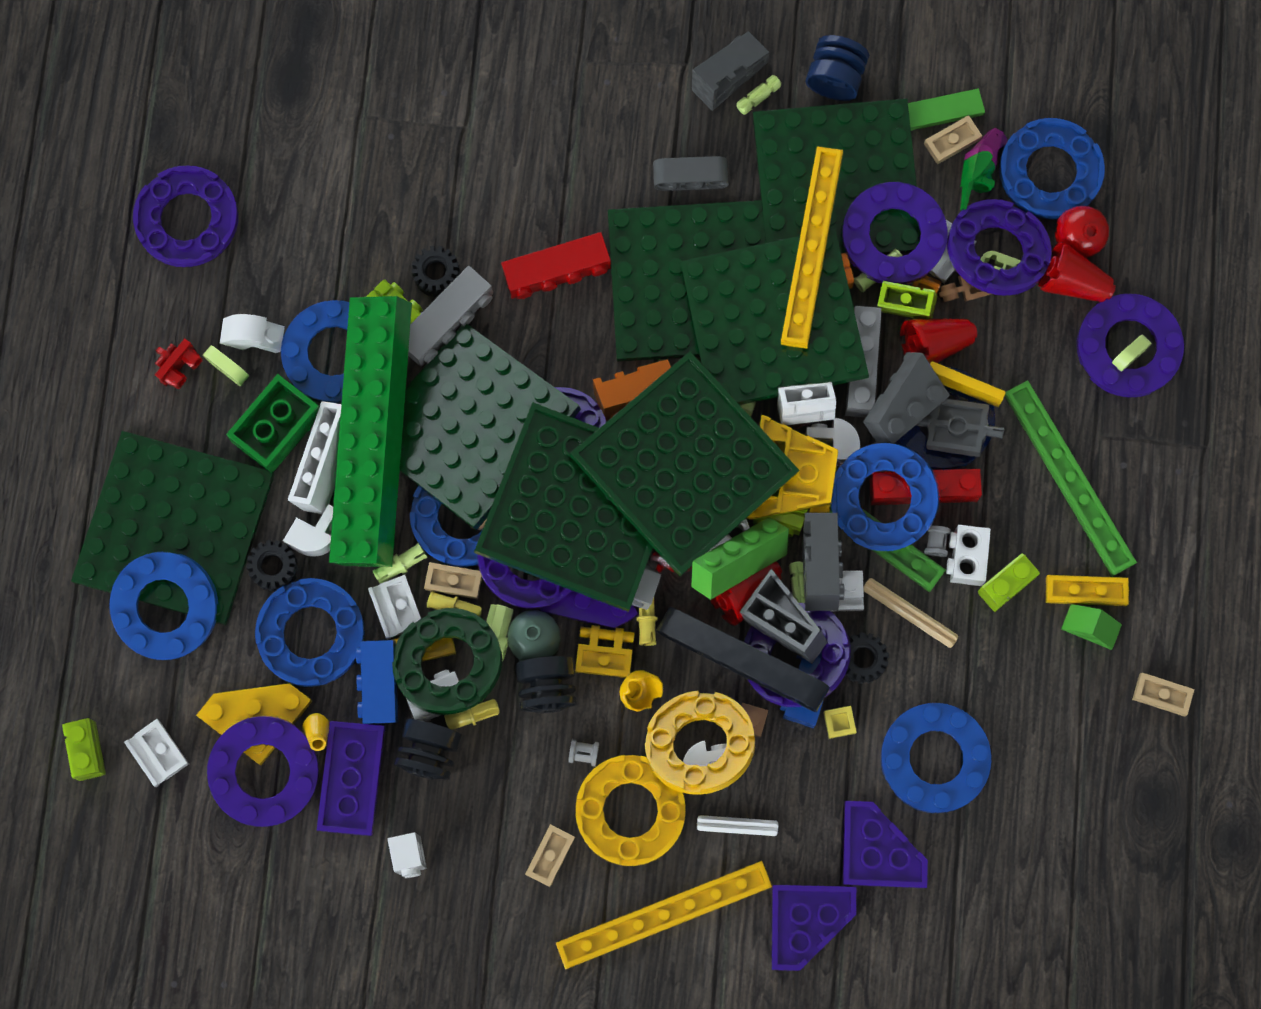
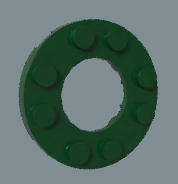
[392,608,502,715]

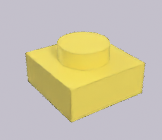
[823,706,857,739]

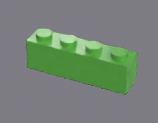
[691,517,789,600]

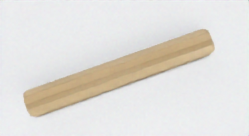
[863,578,959,648]

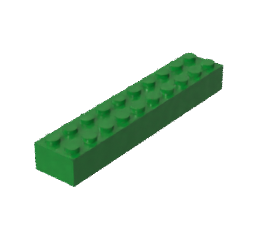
[329,296,412,567]

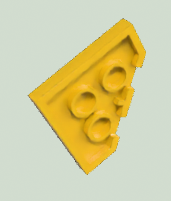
[196,683,312,765]

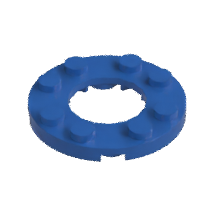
[999,118,1105,219]
[281,300,349,404]
[831,443,940,551]
[410,486,482,567]
[109,551,218,660]
[255,578,365,687]
[881,703,991,813]

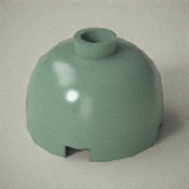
[507,610,561,661]

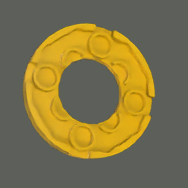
[645,691,755,794]
[576,755,685,866]

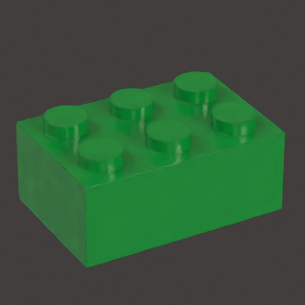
[226,374,319,472]

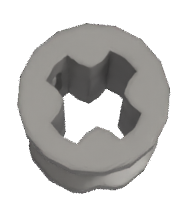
[924,526,951,557]
[569,738,599,767]

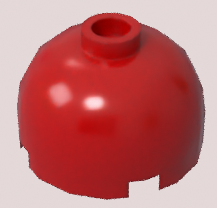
[1055,206,1109,258]

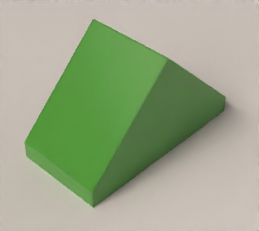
[1061,604,1122,650]

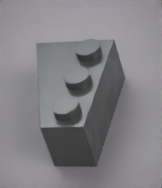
[692,31,769,111]
[863,352,950,443]
[802,513,844,611]
[740,569,828,664]

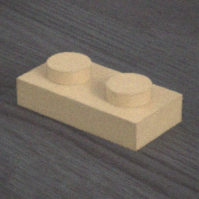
[924,115,982,165]
[424,562,482,599]
[1132,673,1195,717]
[525,824,575,887]

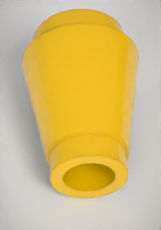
[303,713,330,751]

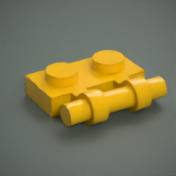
[575,625,635,678]

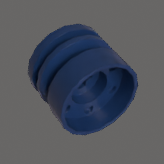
[805,35,870,101]

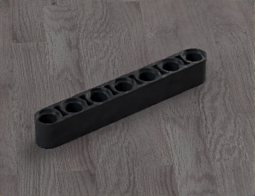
[656,607,830,712]

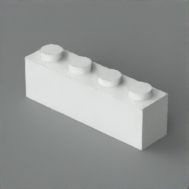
[288,401,341,514]

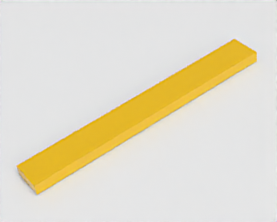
[781,146,843,349]
[556,861,772,969]

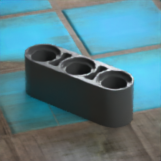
[653,156,729,191]

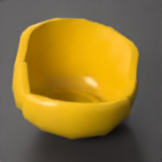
[619,670,663,712]

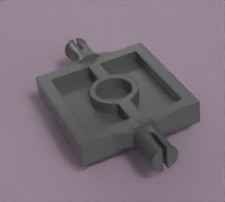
[915,399,1004,457]

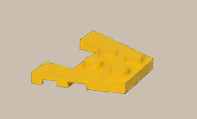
[747,415,838,519]

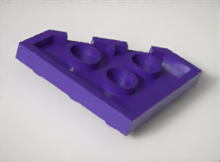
[539,591,638,630]
[843,801,928,888]
[771,885,856,971]

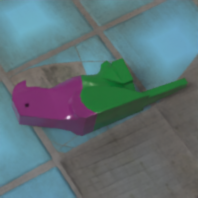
[960,128,1008,211]

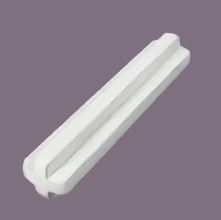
[697,815,779,836]

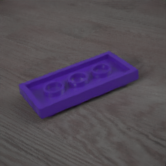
[317,721,385,836]

